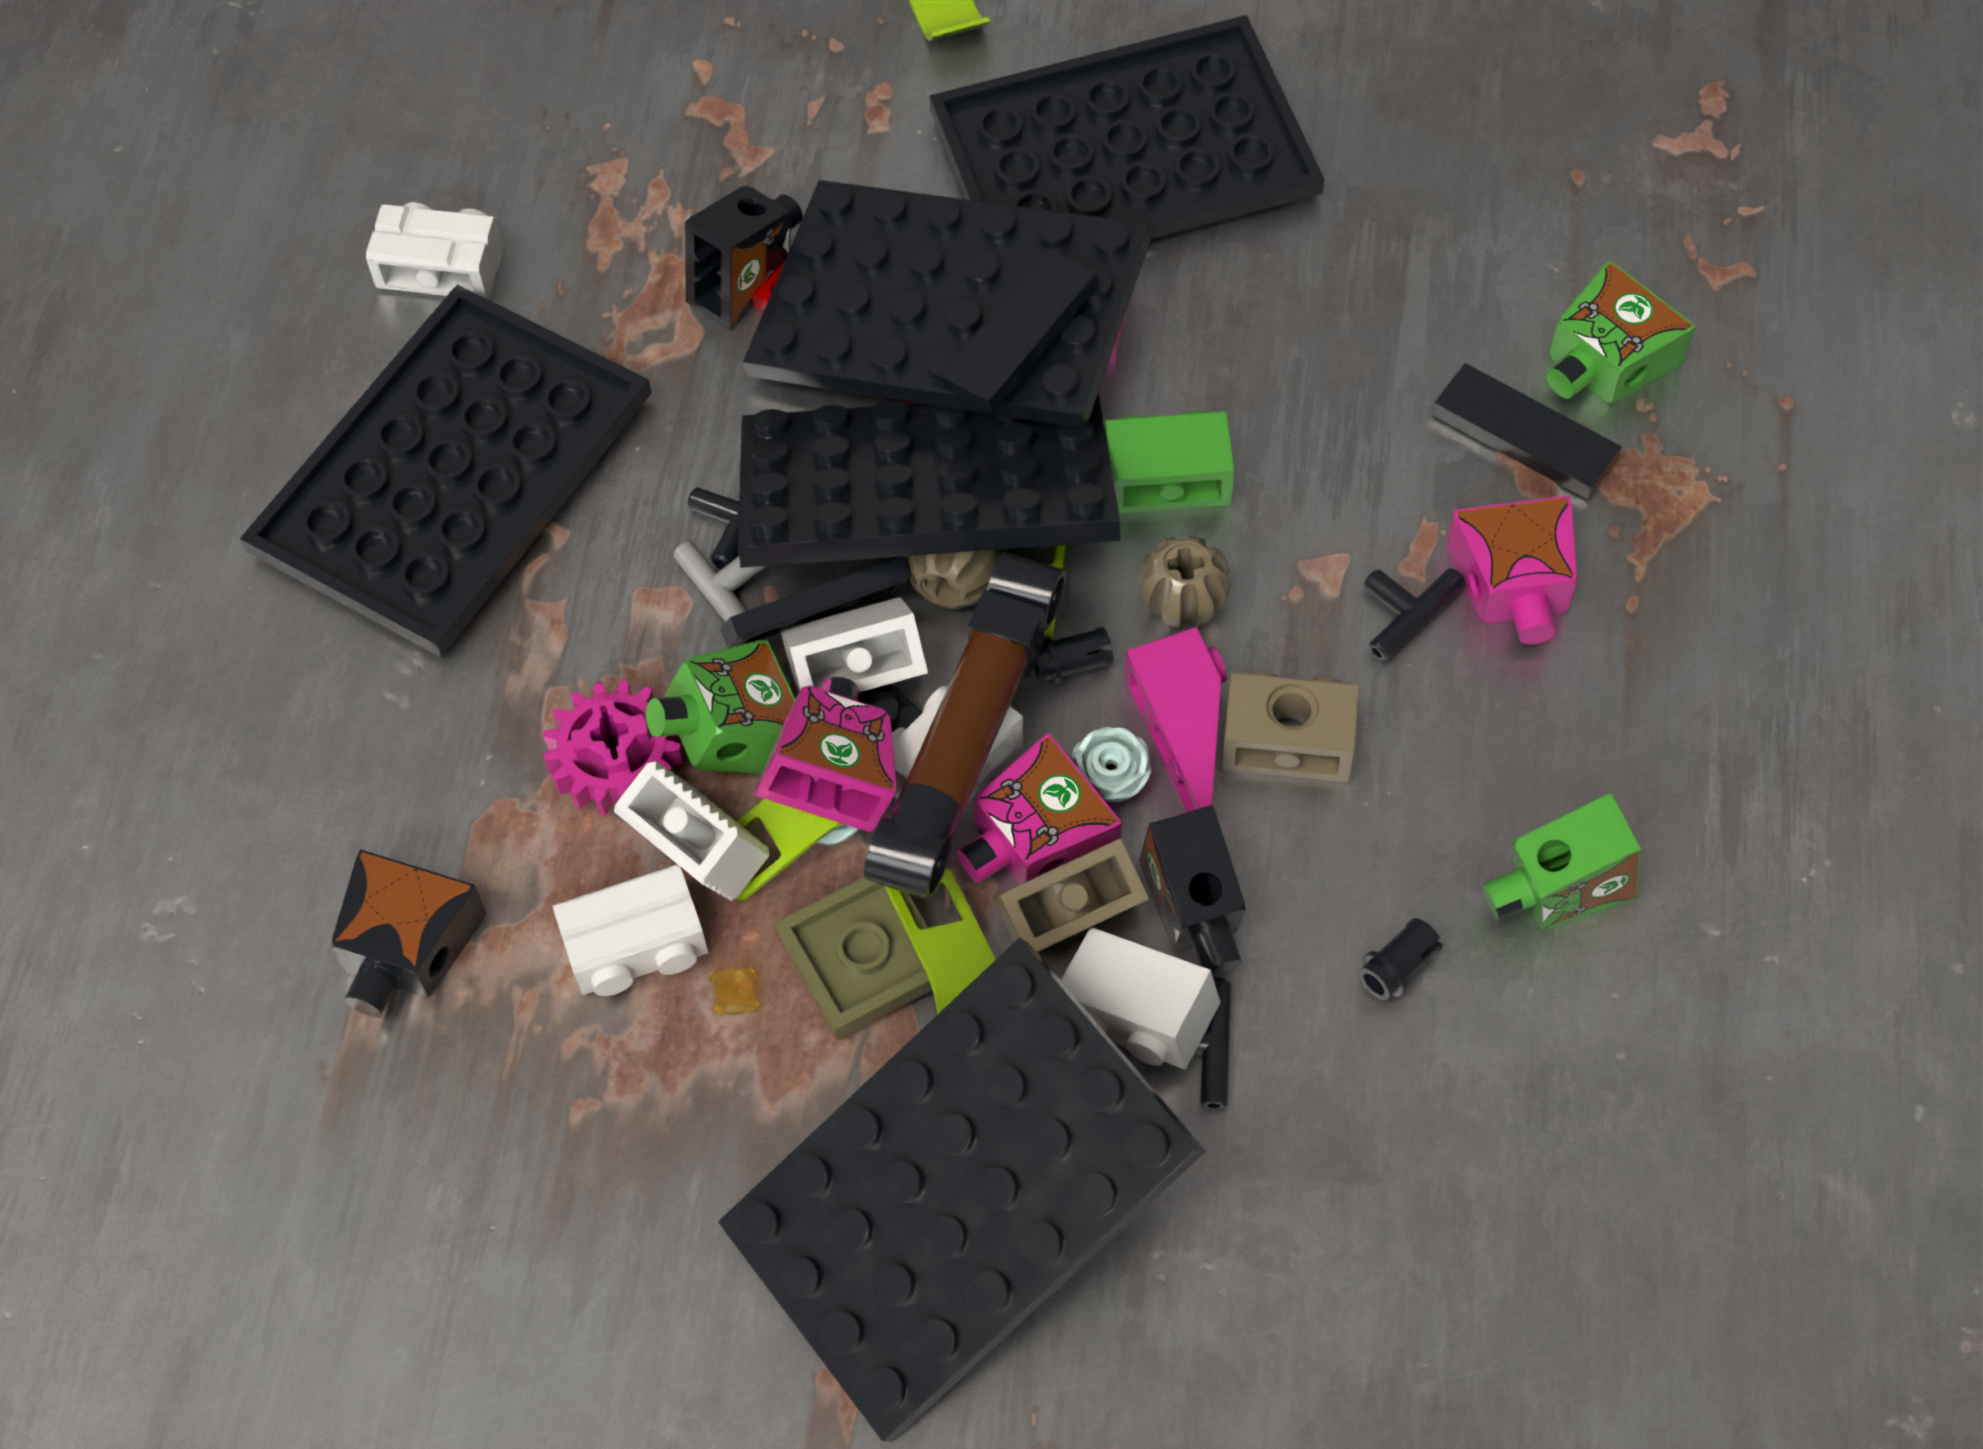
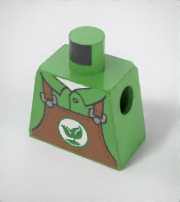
[1546,260,1696,403]
[646,640,795,774]
[1482,793,1642,930]

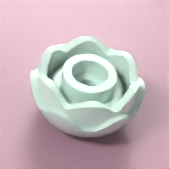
[1071,727,1152,803]

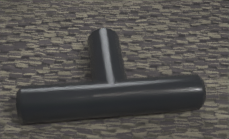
[688,487,739,569]
[1364,568,1465,661]
[1193,978,1232,1110]

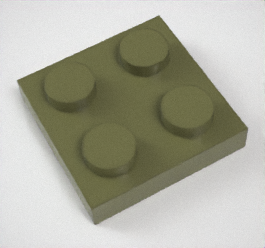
[773,877,932,1040]

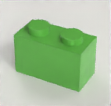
[1105,410,1235,514]

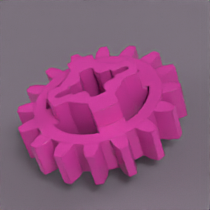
[543,680,684,816]

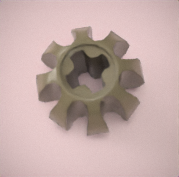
[1138,535,1231,628]
[907,550,999,610]

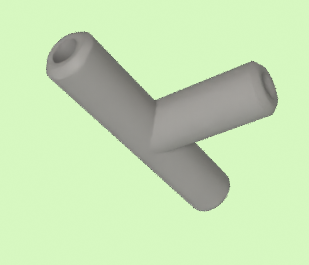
[673,541,766,623]

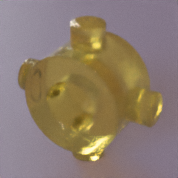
[709,967,759,1016]

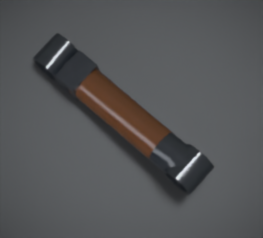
[864,551,1066,900]

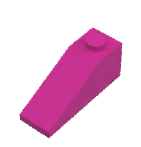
[1125,627,1227,813]

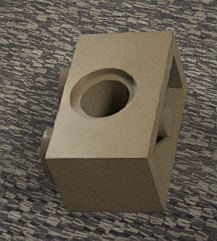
[1221,671,1359,783]
[992,838,1149,952]

